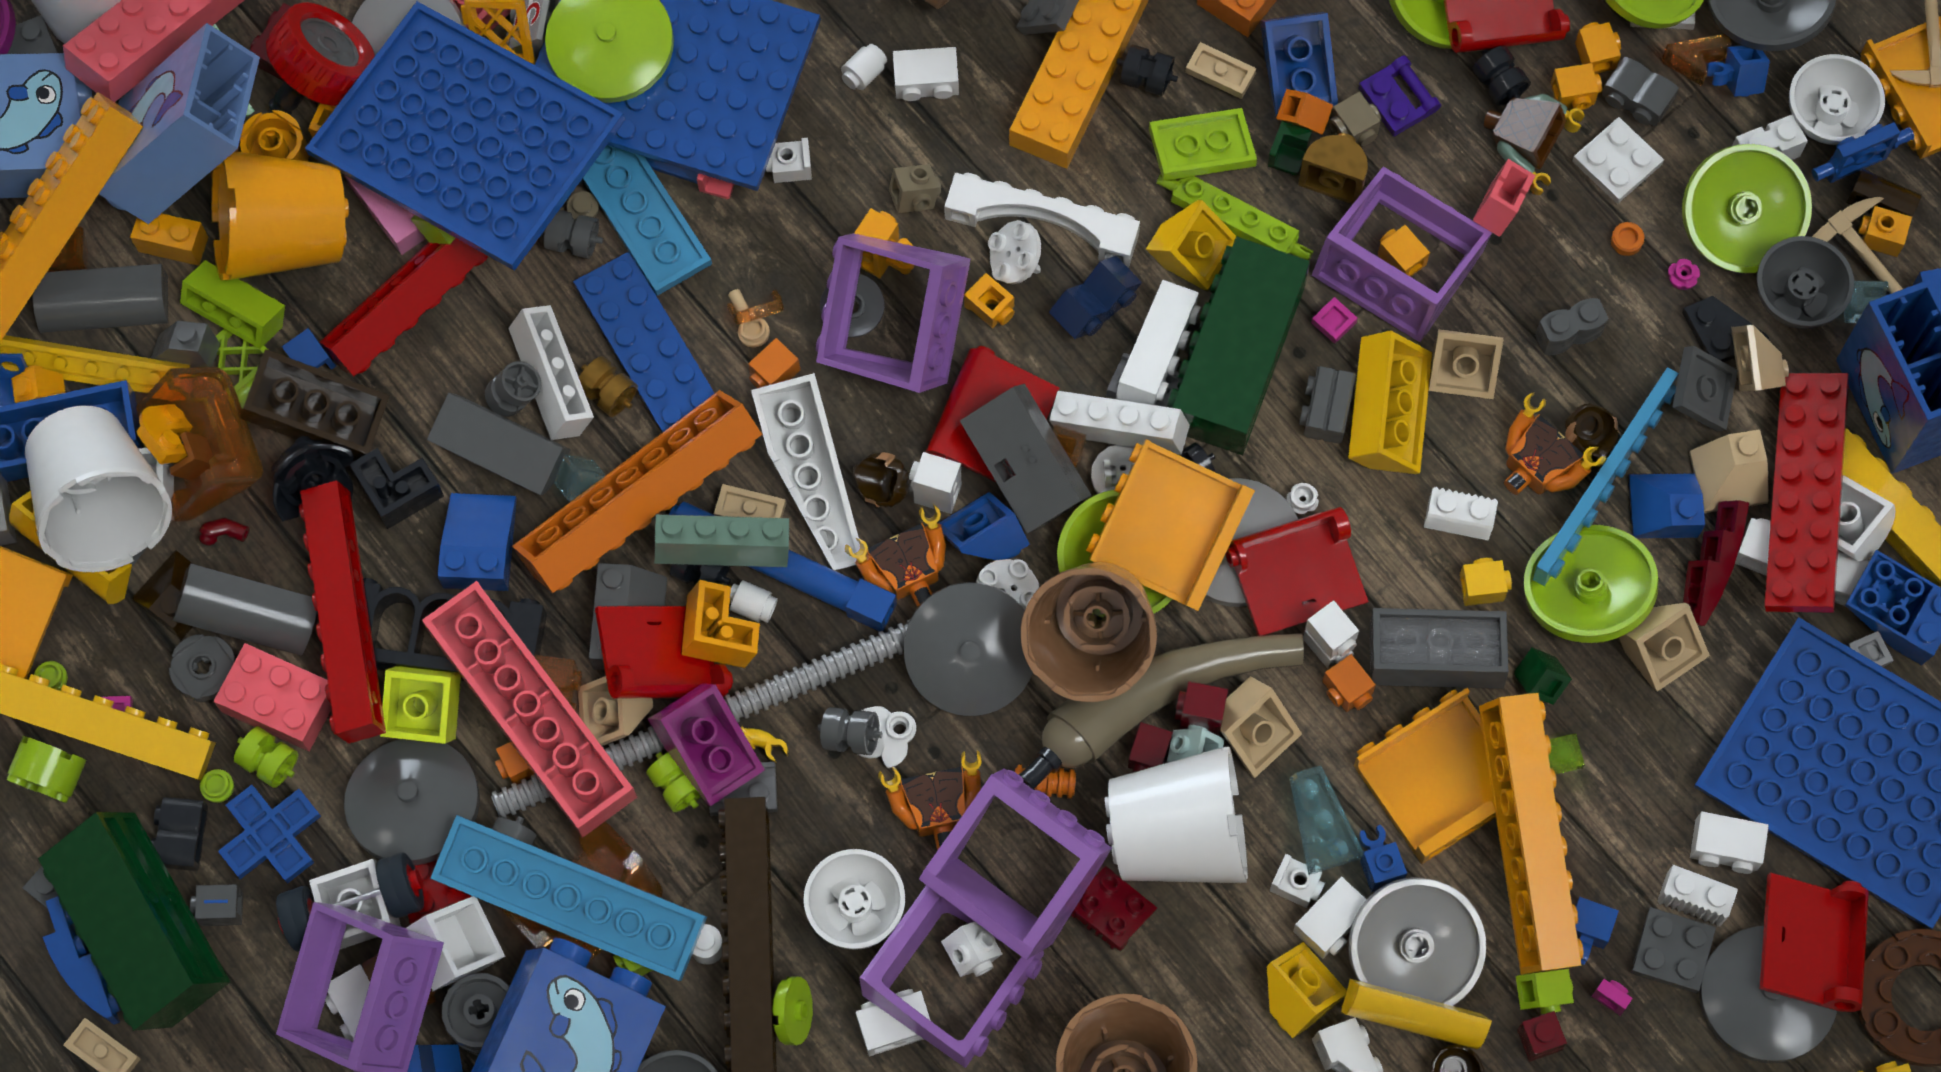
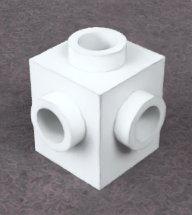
[941,922,1003,977]

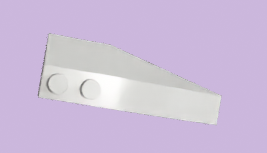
[751,373,860,571]

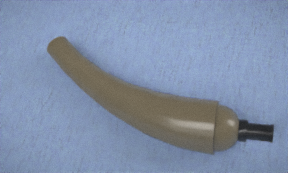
[1019,633,1304,790]

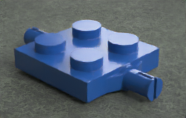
[1811,122,1915,183]

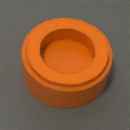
[1611,222,1644,256]

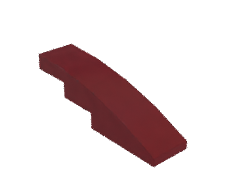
[1683,500,1749,627]

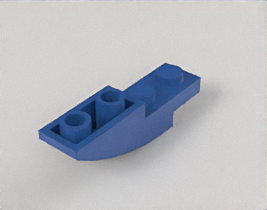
[43,896,122,1025]

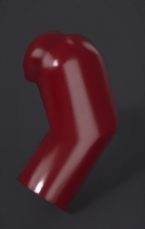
[199,518,250,546]

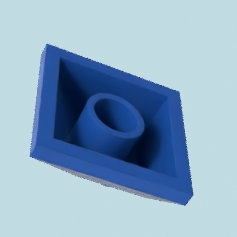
[1628,474,1705,538]
[939,492,1030,560]

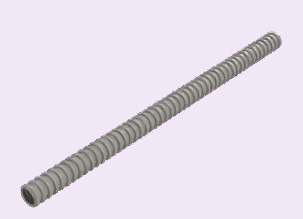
[491,619,911,818]

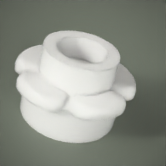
[1286,483,1319,514]

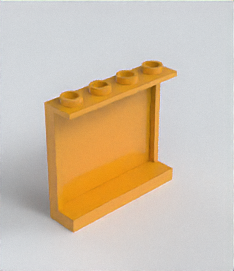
[1860,16,1941,159]
[1086,439,1255,611]
[0,546,73,679]
[1354,688,1496,864]

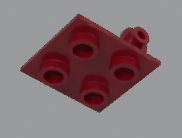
[1071,866,1158,952]

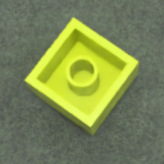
[380,666,461,744]

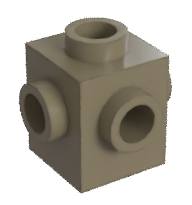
[889,164,941,213]

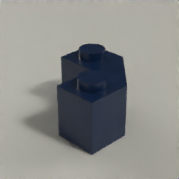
[1049,256,1142,339]

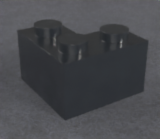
[349,448,444,529]

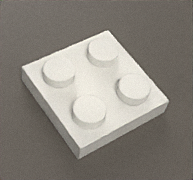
[1572,117,1664,204]

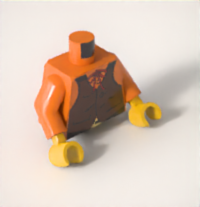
[1504,392,1606,495]
[845,504,946,607]
[878,750,982,850]

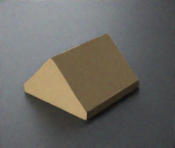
[1429,329,1504,399]

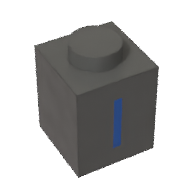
[190,884,243,926]

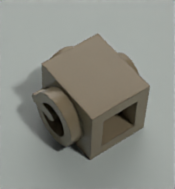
[1329,91,1381,146]

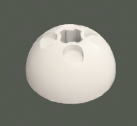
[1789,54,1885,145]
[804,849,905,950]

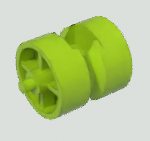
[234,726,298,788]
[646,752,701,812]

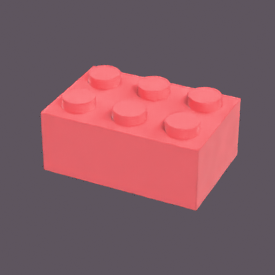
[213,643,332,752]

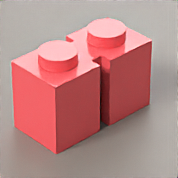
[1472,159,1536,237]

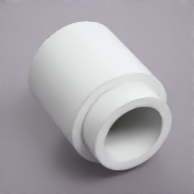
[841,44,887,90]
[730,580,778,623]
[692,924,723,965]

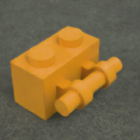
[854,208,914,279]

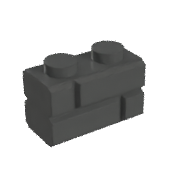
[1299,366,1356,444]

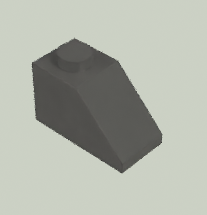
[151,321,220,371]

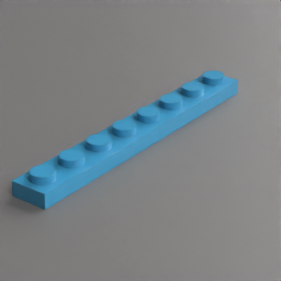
[1533,367,1679,586]

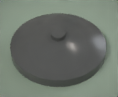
[1708,0,1836,51]
[904,582,1033,716]
[344,739,480,866]
[1699,926,1837,1063]

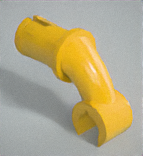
[741,725,789,763]

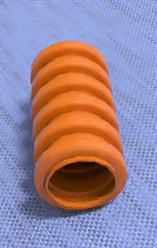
[1015,764,1076,799]

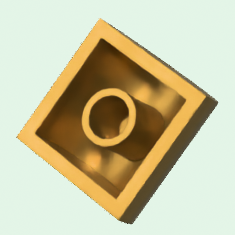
[1298,133,1368,204]

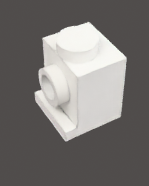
[766,138,812,183]
[1270,854,1325,908]

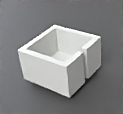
[406,896,505,991]

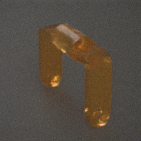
[727,290,784,324]

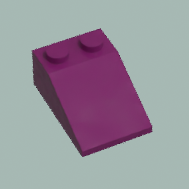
[648,684,765,806]

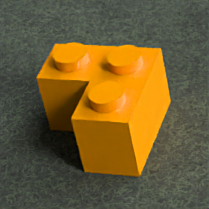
[682,580,760,668]

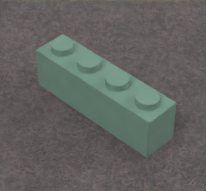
[654,514,789,567]

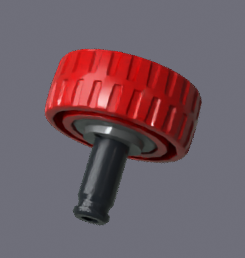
[266,2,375,115]

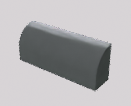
[33,264,168,333]
[427,393,571,495]
[172,564,317,656]

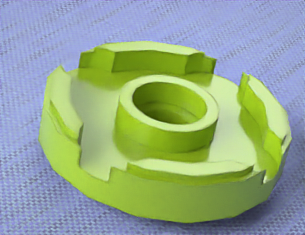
[772,976,813,1045]

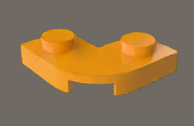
[136,404,193,464]

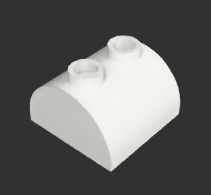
[1838,475,1896,561]

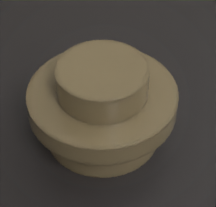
[567,191,599,219]

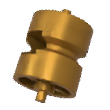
[579,356,638,417]

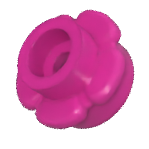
[1668,259,1700,290]

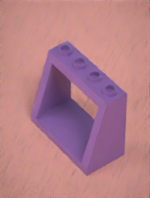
[1311,166,1492,342]
[816,233,971,393]
[919,769,1112,960]
[276,902,444,1072]

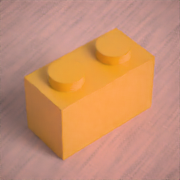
[130,213,209,266]

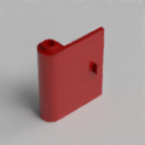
[1444,0,1570,53]
[925,346,1060,482]
[1225,507,1369,636]
[595,606,733,699]
[1759,873,1869,1012]

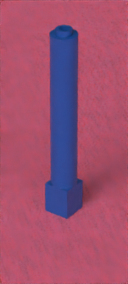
[669,501,897,632]

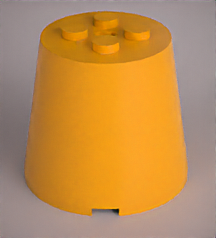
[211,151,349,280]

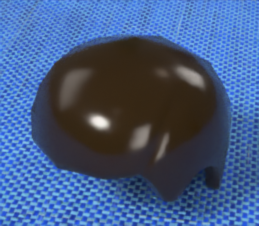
[1430,1045,1484,1072]

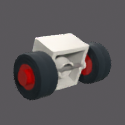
[276,853,424,951]

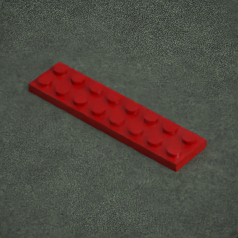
[1765,373,1849,613]

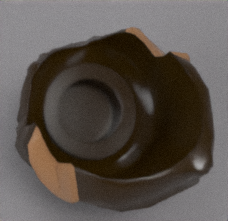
[1565,403,1621,462]
[852,452,911,508]

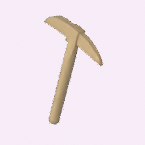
[1890,0,1941,88]
[1812,197,1903,294]

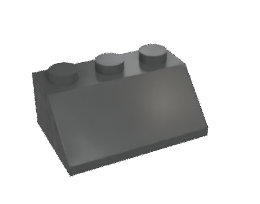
[589,563,667,670]

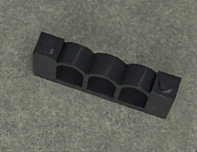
[363,578,547,681]

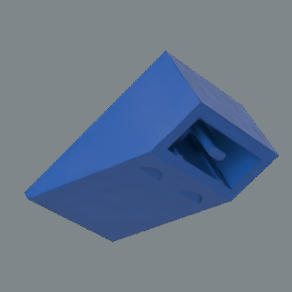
[1845,550,1941,665]

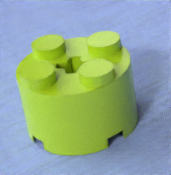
[7,736,87,803]

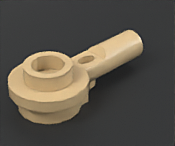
[728,289,770,348]

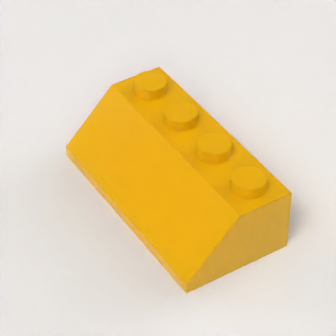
[1348,330,1432,474]

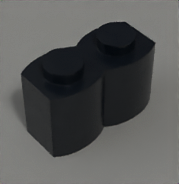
[151,797,208,871]

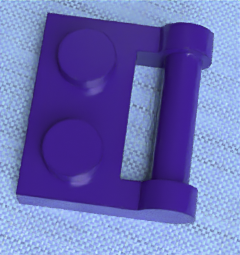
[1358,55,1442,137]

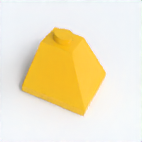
[1146,200,1236,290]
[1267,942,1347,1038]

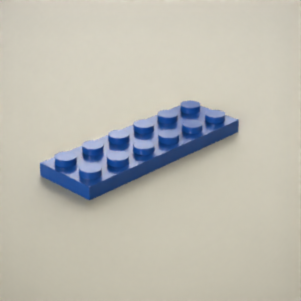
[573,252,715,433]

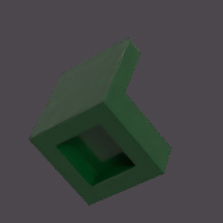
[1268,121,1312,176]
[1514,647,1572,705]

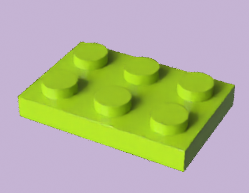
[1149,108,1257,181]

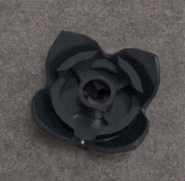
[271,436,354,522]

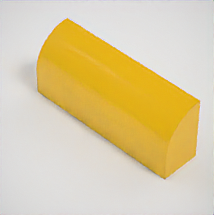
[9,491,132,604]
[1341,979,1492,1050]

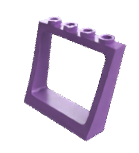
[860,885,1044,1068]

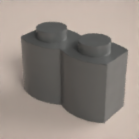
[1602,56,1679,126]
[1535,298,1609,355]

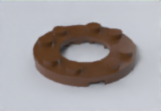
[1857,929,1941,1067]

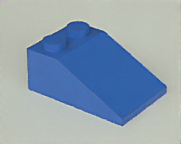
[1260,12,1338,117]
[438,493,517,591]

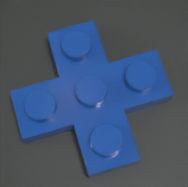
[218,785,321,884]

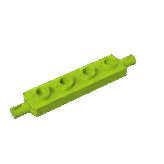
[1156,175,1314,260]

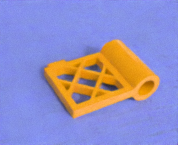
[460,0,536,65]

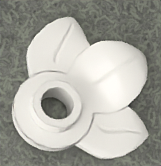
[857,706,916,769]

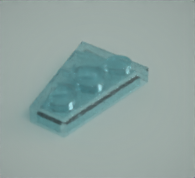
[1289,765,1364,875]

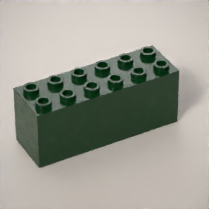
[1167,236,1310,456]
[38,812,230,1031]

